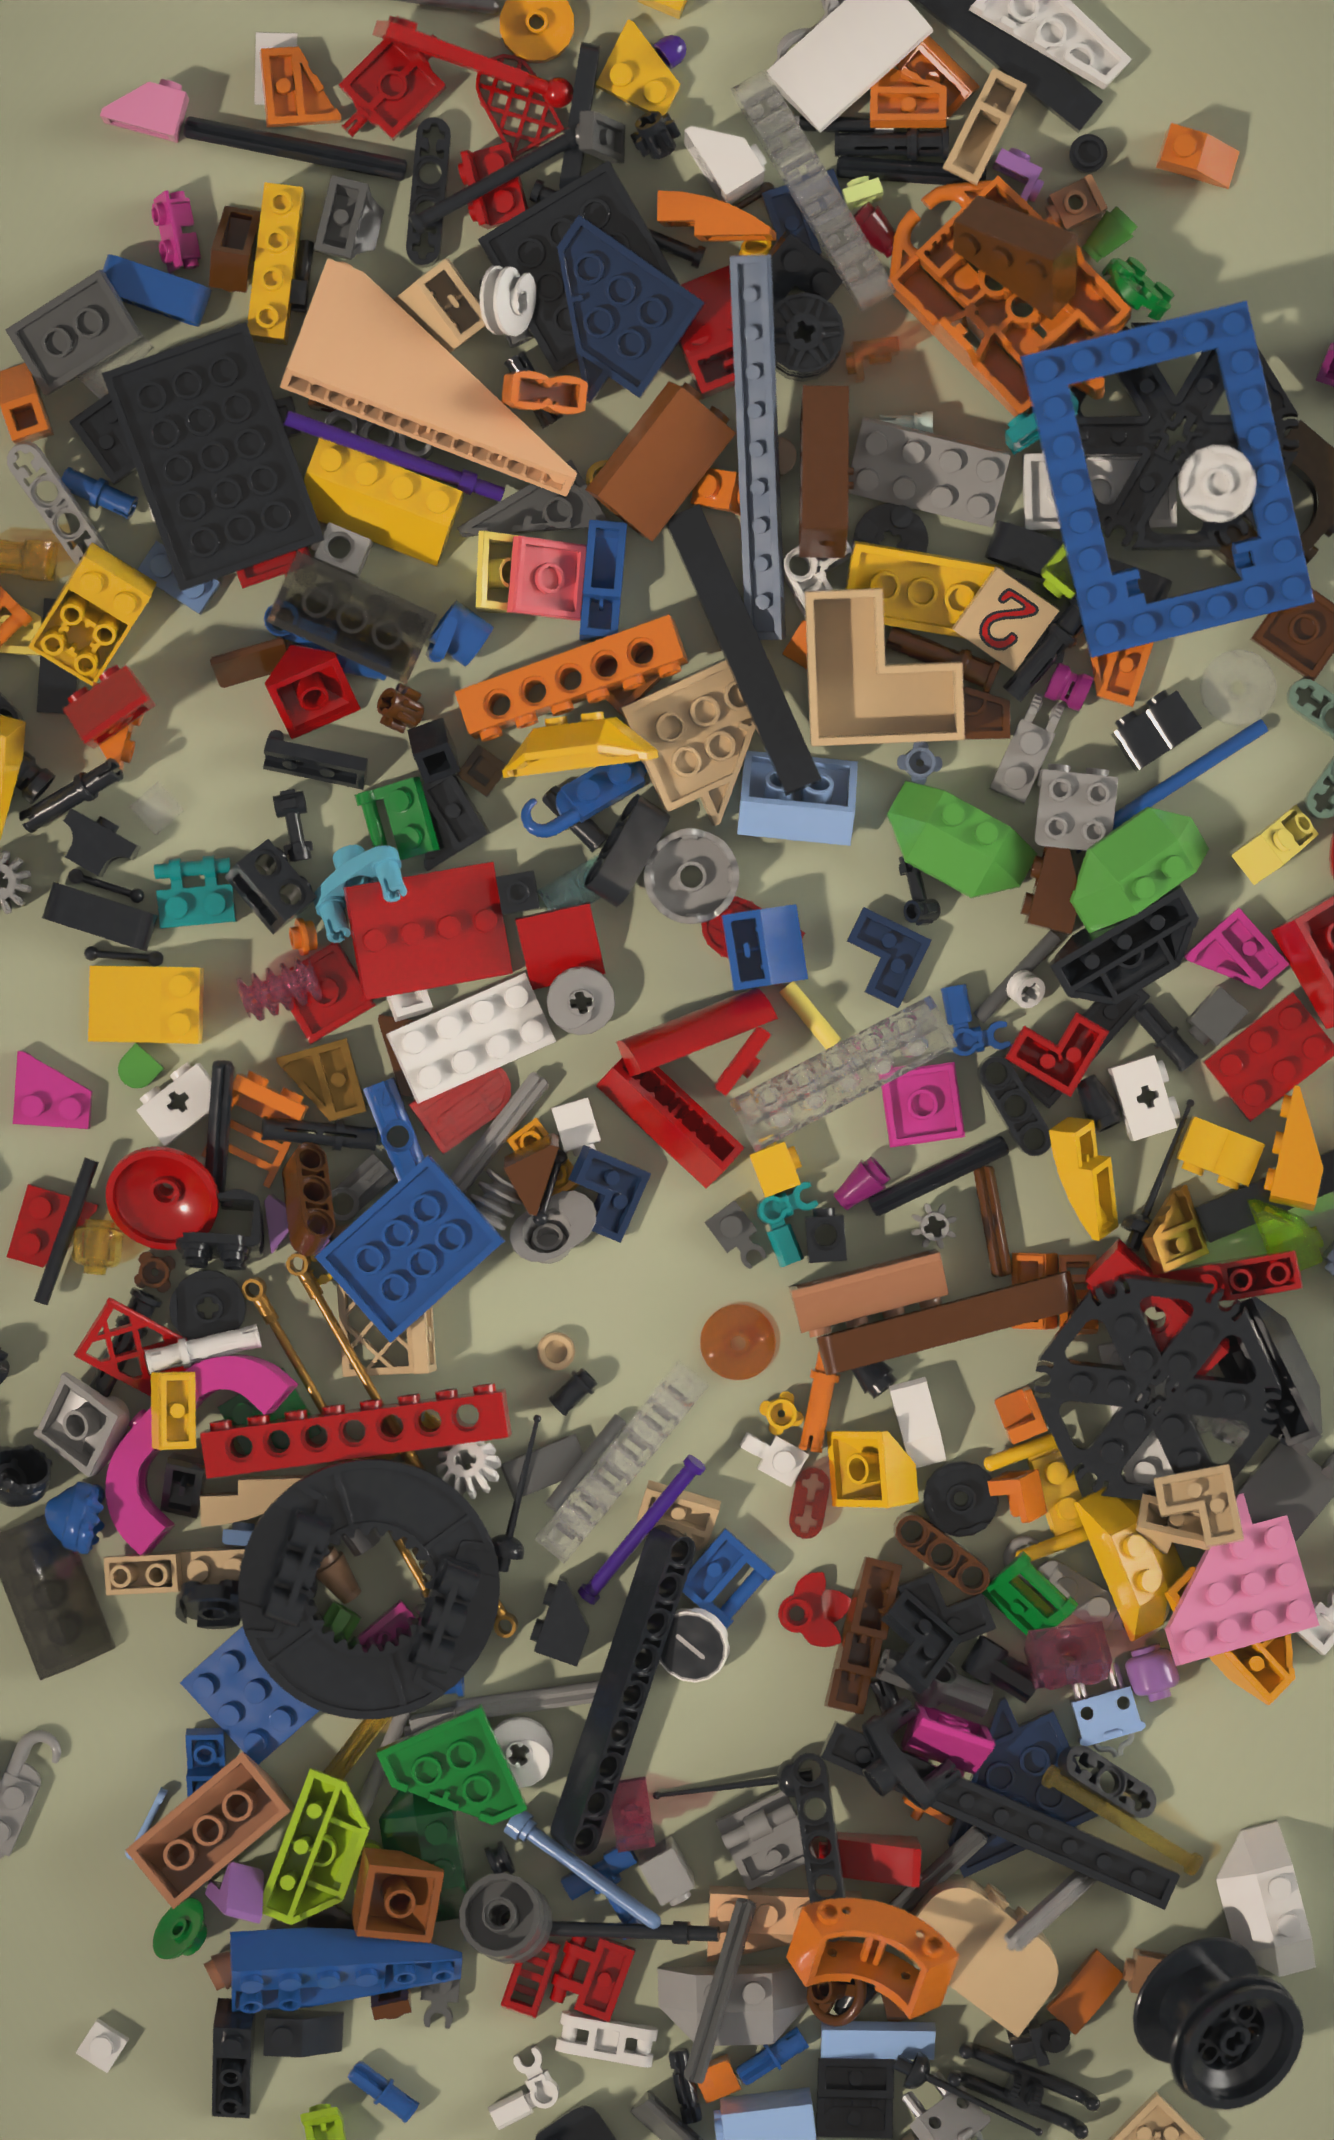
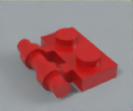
[549,1937,635,2022]

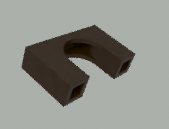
[1210,420,1334,573]

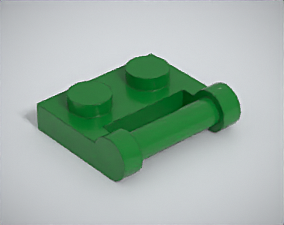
[354,776,440,861]
[982,1551,1078,1643]

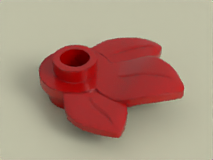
[778,1572,851,1647]

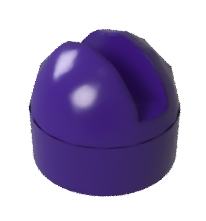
[654,35,687,69]

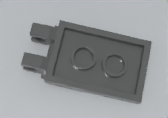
[1235,1434,1334,1542]

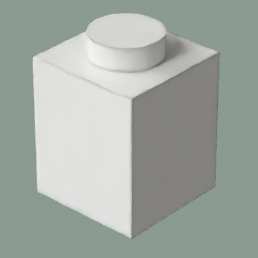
[551,1097,601,1157]

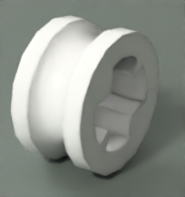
[1006,970,1045,1008]

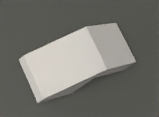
[889,1377,947,1468]

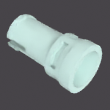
[880,411,933,433]

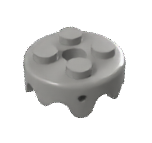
[644,828,739,924]

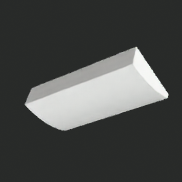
[766,0,933,133]

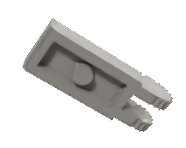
[989,692,1065,804]

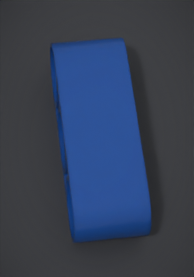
[103,254,212,327]

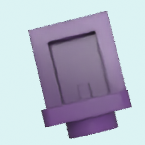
[992,148,1044,202]

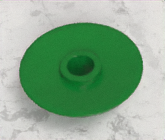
[153,1898,208,1959]

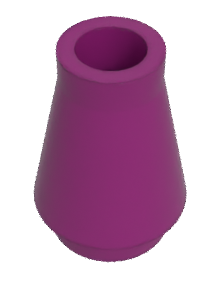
[833,1157,890,1211]

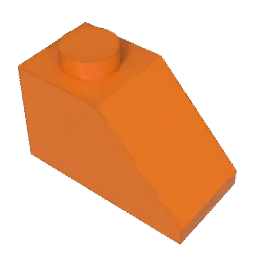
[1156,123,1240,189]

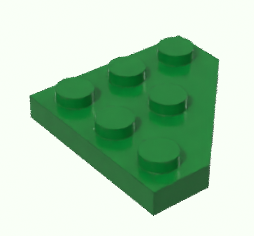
[376,1704,528,1825]

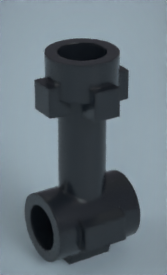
[273,789,313,862]
[898,856,941,926]

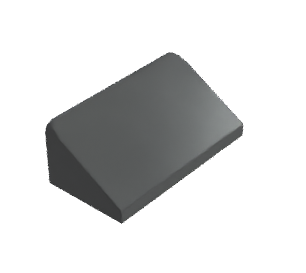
[631,2091,703,2140]

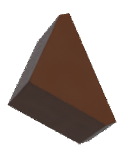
[504,1133,559,1216]

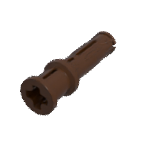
[885,626,1001,693]

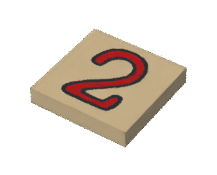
[952,565,1059,672]

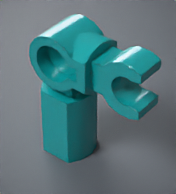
[756,1182,819,1268]

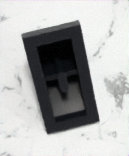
[160,1453,206,1519]

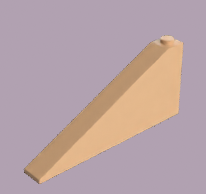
[280,258,577,497]

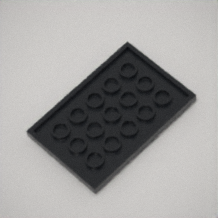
[101,322,325,592]

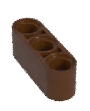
[282,1142,335,1257]
[894,1511,990,1595]

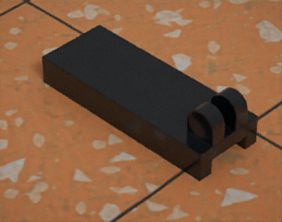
[263,730,368,790]

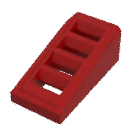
[500,1941,561,2019]

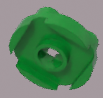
[1102,257,1174,320]

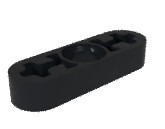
[1058,1746,1156,1819]

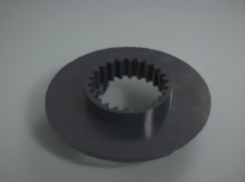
[238,1459,500,1720]

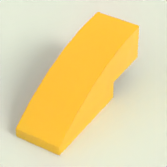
[1049,1117,1119,1241]

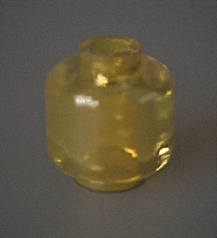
[72,1219,123,1275]

